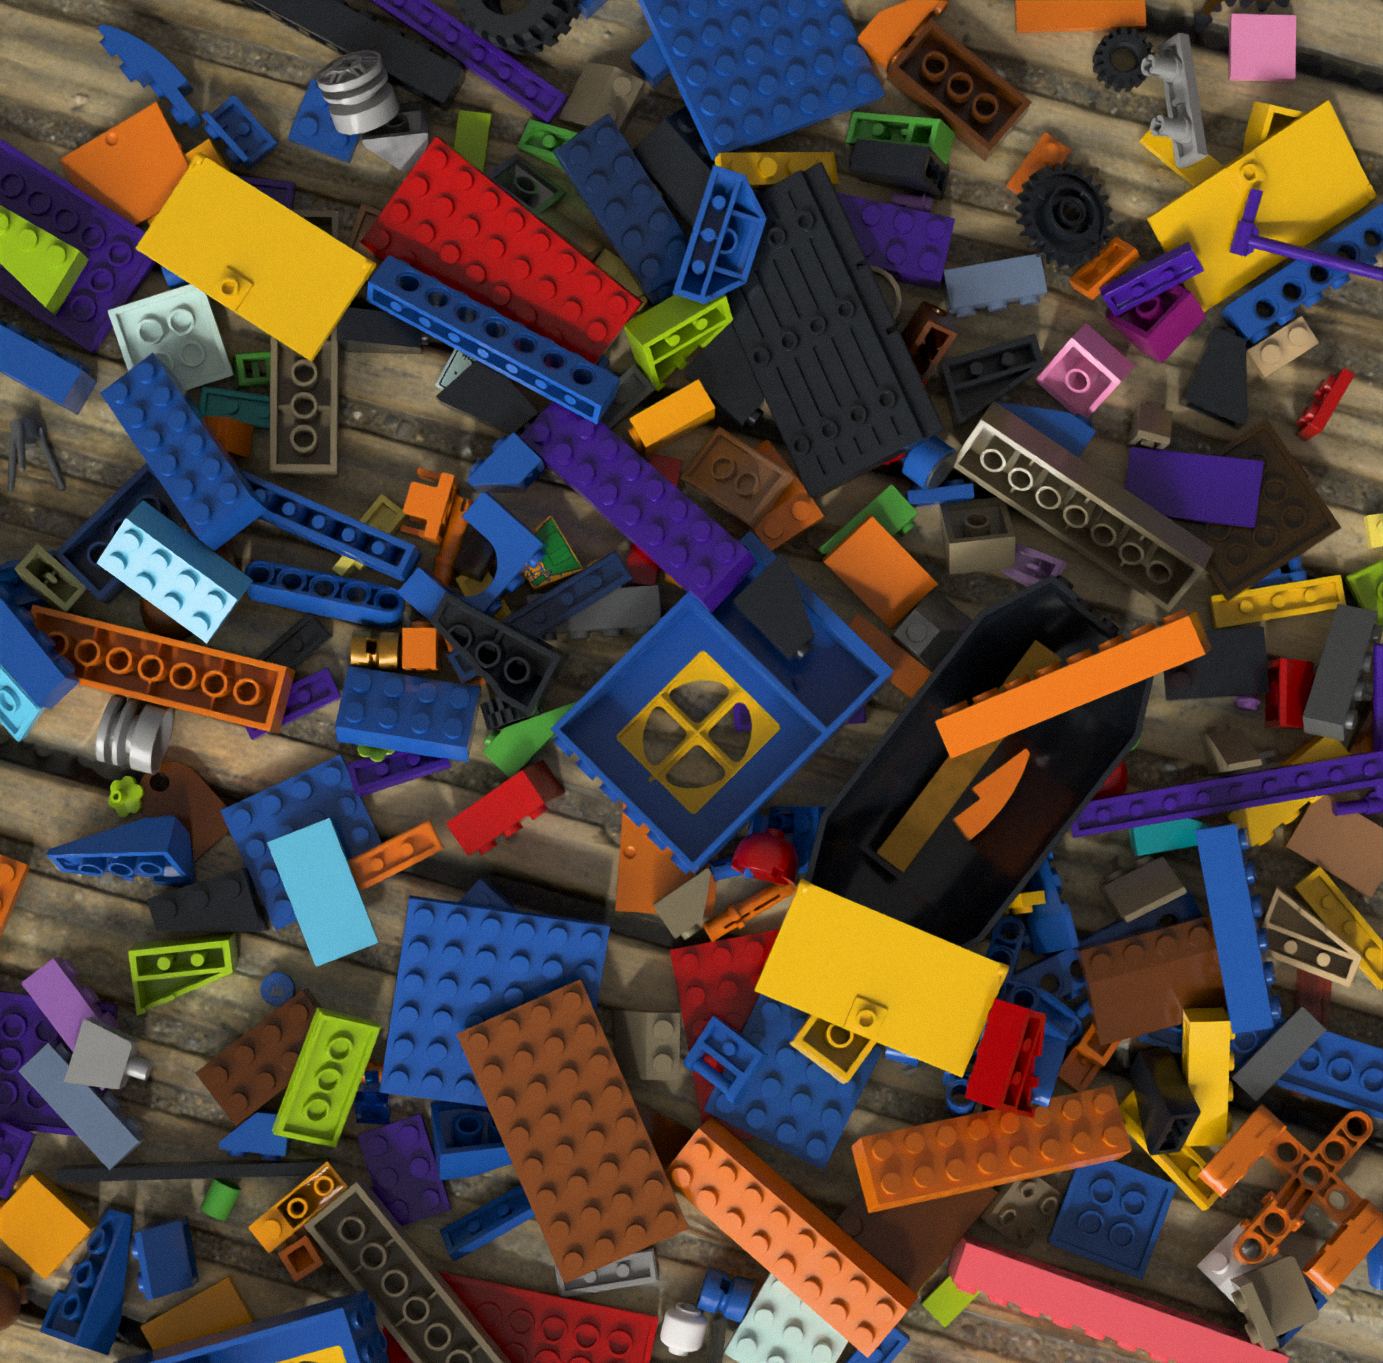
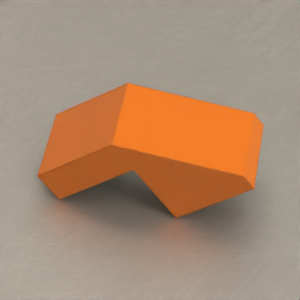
[277,1223,325,1282]

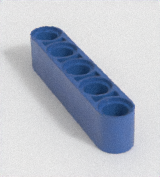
[244,560,404,629]

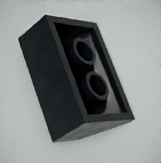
[632,106,715,227]

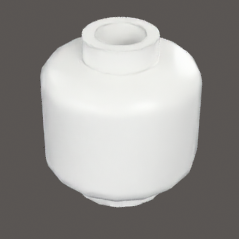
[660,1302,707,1356]

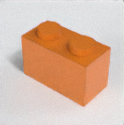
[402,622,443,672]

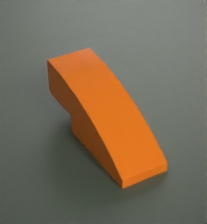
[953,749,1030,842]

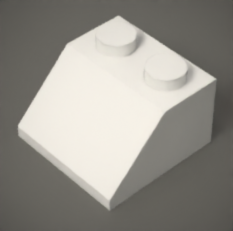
[1197,1219,1283,1315]

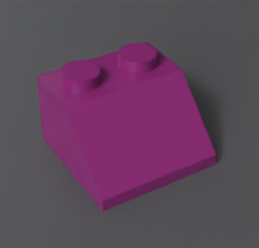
[1105,285,1206,363]

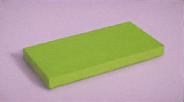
[272,1007,382,1148]

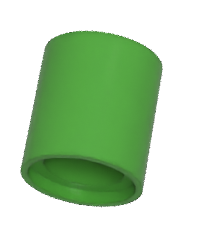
[200,1178,242,1221]

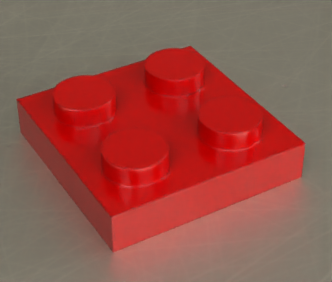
[1295,368,1355,441]

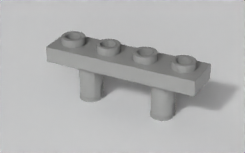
[1141,33,1208,168]

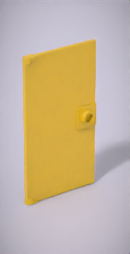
[1147,100,1377,313]
[135,152,376,362]
[754,879,1009,1078]

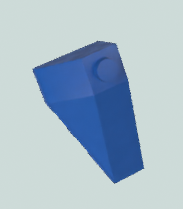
[47,815,196,886]
[1023,852,1079,955]
[430,1101,512,1180]
[40,1208,132,1355]

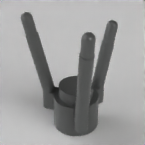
[7,417,65,492]

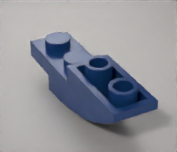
[98,24,203,131]

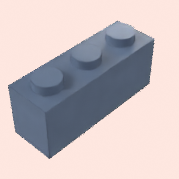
[941,254,1048,318]

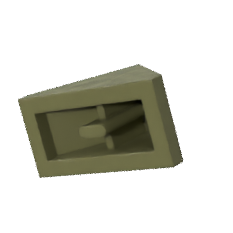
[14,543,87,613]

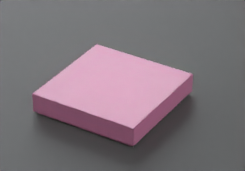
[1228,13,1296,82]

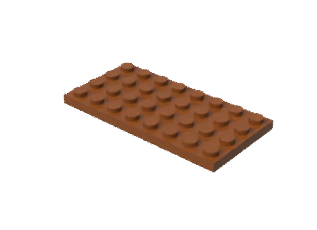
[457,978,689,1284]

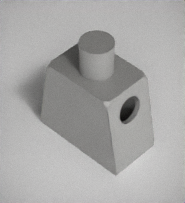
[64,1017,153,1089]

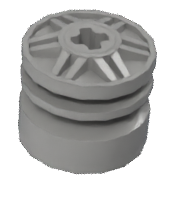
[316,50,400,135]
[95,694,174,775]

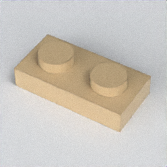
[1246,316,1319,380]

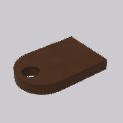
[139,761,229,863]

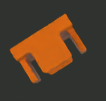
[400,468,460,547]

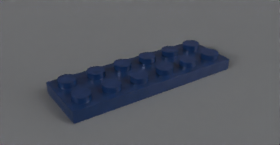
[553,114,689,308]

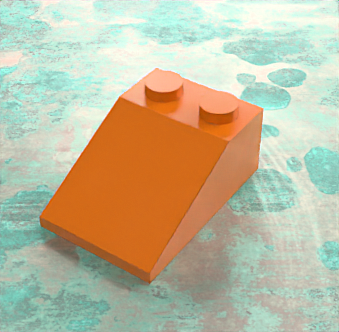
[747,439,824,553]

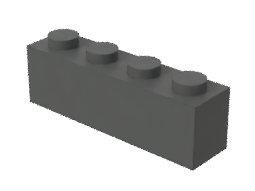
[527,585,661,642]
[1303,604,1383,741]

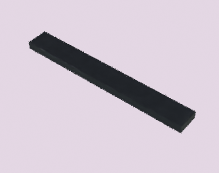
[57,1158,330,1183]

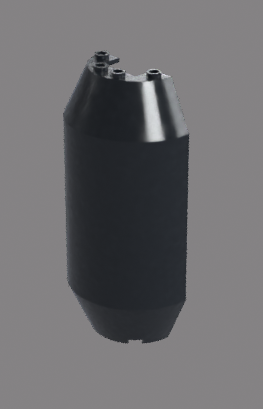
[805,574,1154,949]

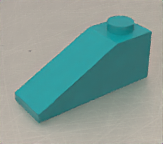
[1128,818,1213,856]

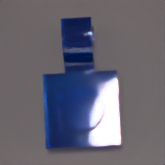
[354,1071,391,1124]

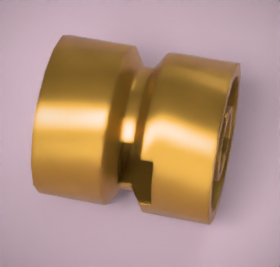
[351,629,402,673]

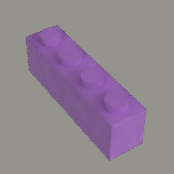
[21,957,140,1090]

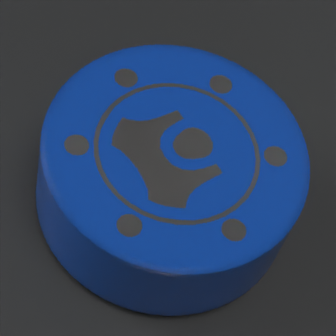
[261,972,296,1006]

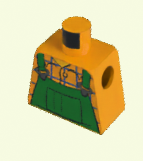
[522,516,583,592]

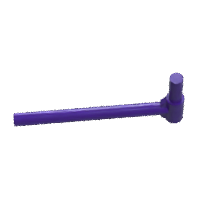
[1229,188,1383,281]
[1332,643,1383,816]

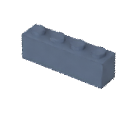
[18,1040,146,1170]

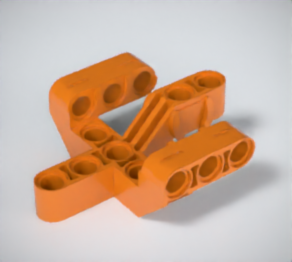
[1197,1104,1383,1296]

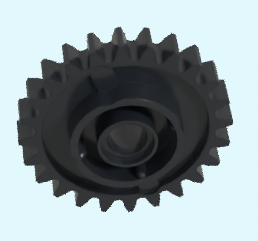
[1015,163,1114,269]

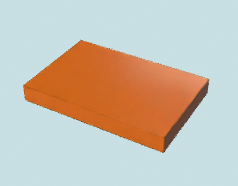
[822,514,938,629]

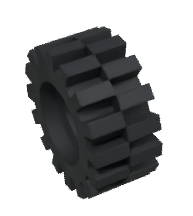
[1092,27,1155,92]
[480,697,545,731]

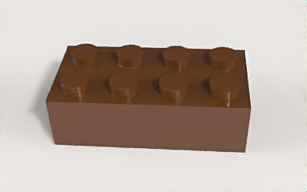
[886,19,1032,162]
[195,988,324,1126]

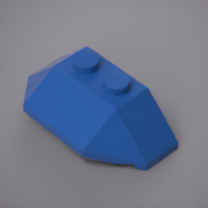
[673,165,766,304]

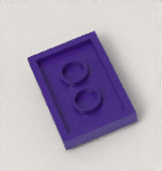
[357,1113,452,1226]

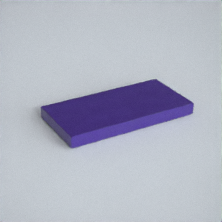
[1125,447,1264,528]

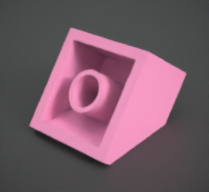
[1035,323,1135,419]

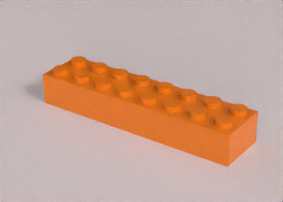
[30,605,295,734]
[935,608,1212,759]
[851,1085,1132,1213]
[665,1117,918,1358]

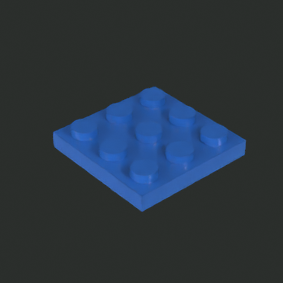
[1046,1160,1177,1280]

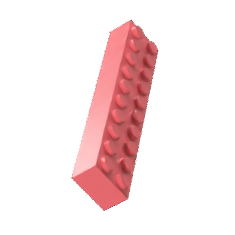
[947,1235,1290,1363]

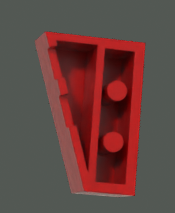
[446,760,566,856]
[965,998,1046,1118]

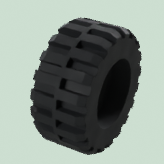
[456,0,584,55]

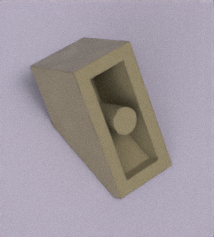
[1126,401,1173,450]
[653,868,712,940]

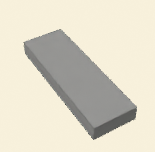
[555,1247,659,1297]

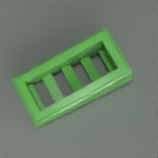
[233,351,271,390]

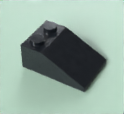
[1163,627,1270,702]

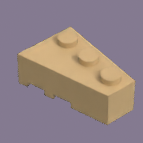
[1261,886,1362,988]

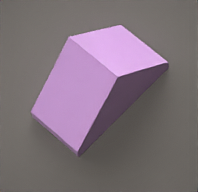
[1001,543,1067,587]

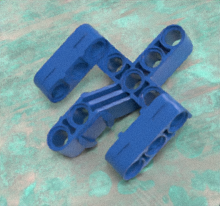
[885,916,1075,1118]

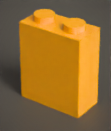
[627,379,715,457]
[0,1171,98,1280]

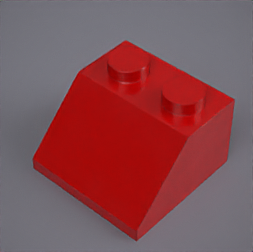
[1265,658,1317,729]

